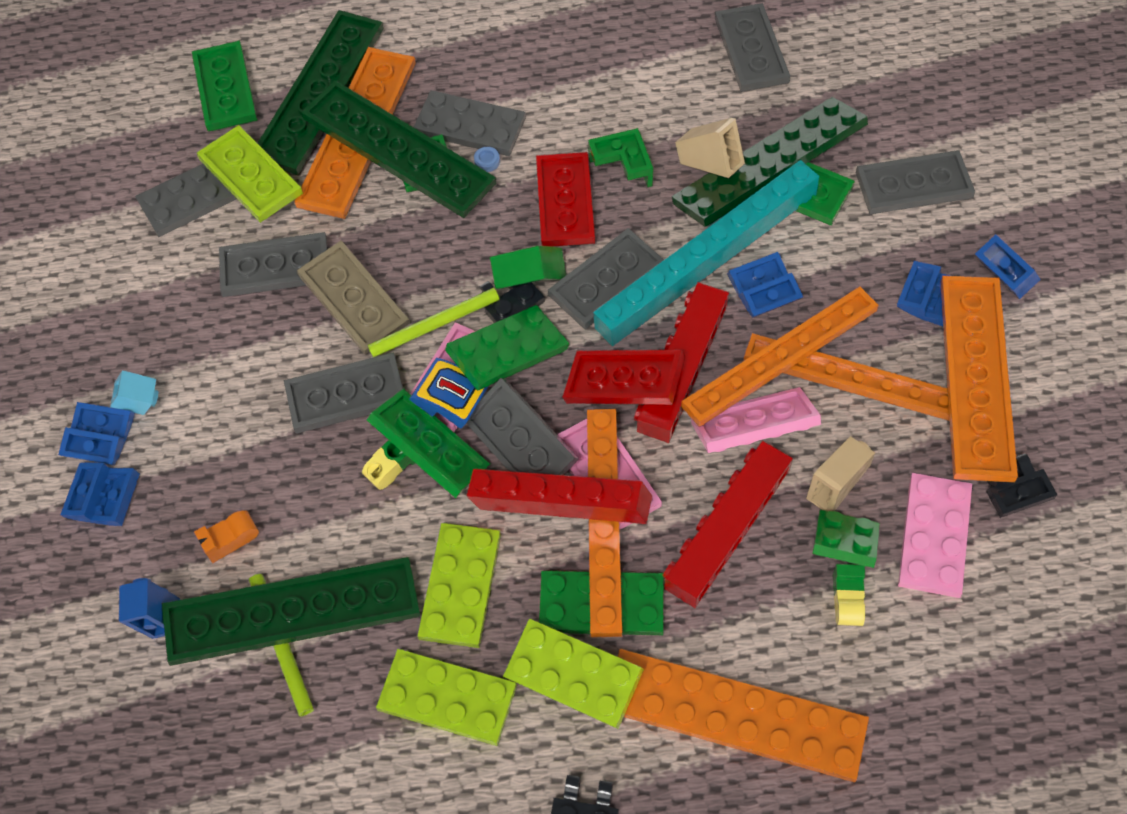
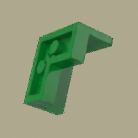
[588,128,653,188]
[490,246,566,289]

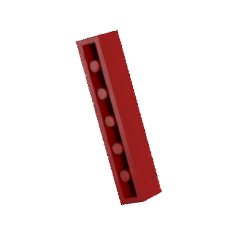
[634,282,729,443]
[663,441,793,608]
[466,469,652,524]

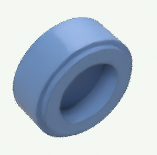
[474,147,500,172]

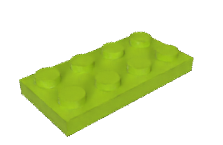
[197,125,303,223]
[417,523,501,648]
[503,619,644,729]
[376,649,517,746]

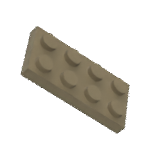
[297,241,409,355]

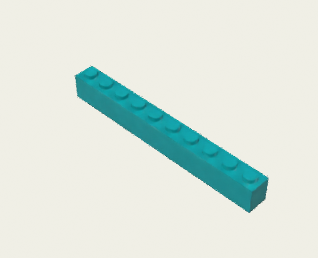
[593,160,819,346]

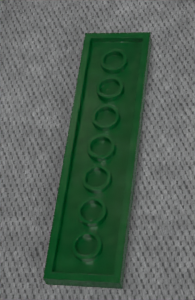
[257,10,384,175]
[301,80,496,218]
[671,97,868,227]
[162,557,420,666]

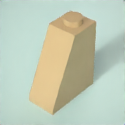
[675,118,745,178]
[806,436,875,511]

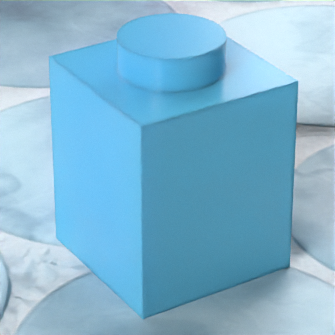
[110,370,159,415]

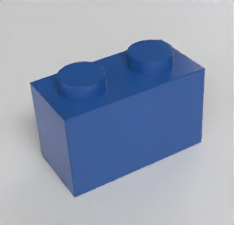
[975,234,1040,299]
[119,578,180,639]

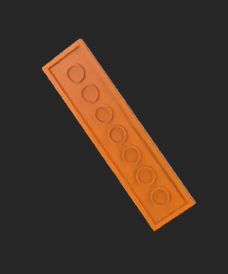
[294,47,416,219]
[940,276,1018,482]
[618,649,869,782]

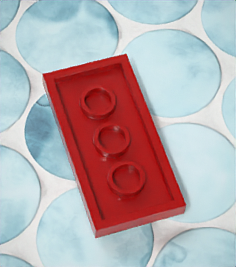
[536,152,595,247]
[563,350,685,405]

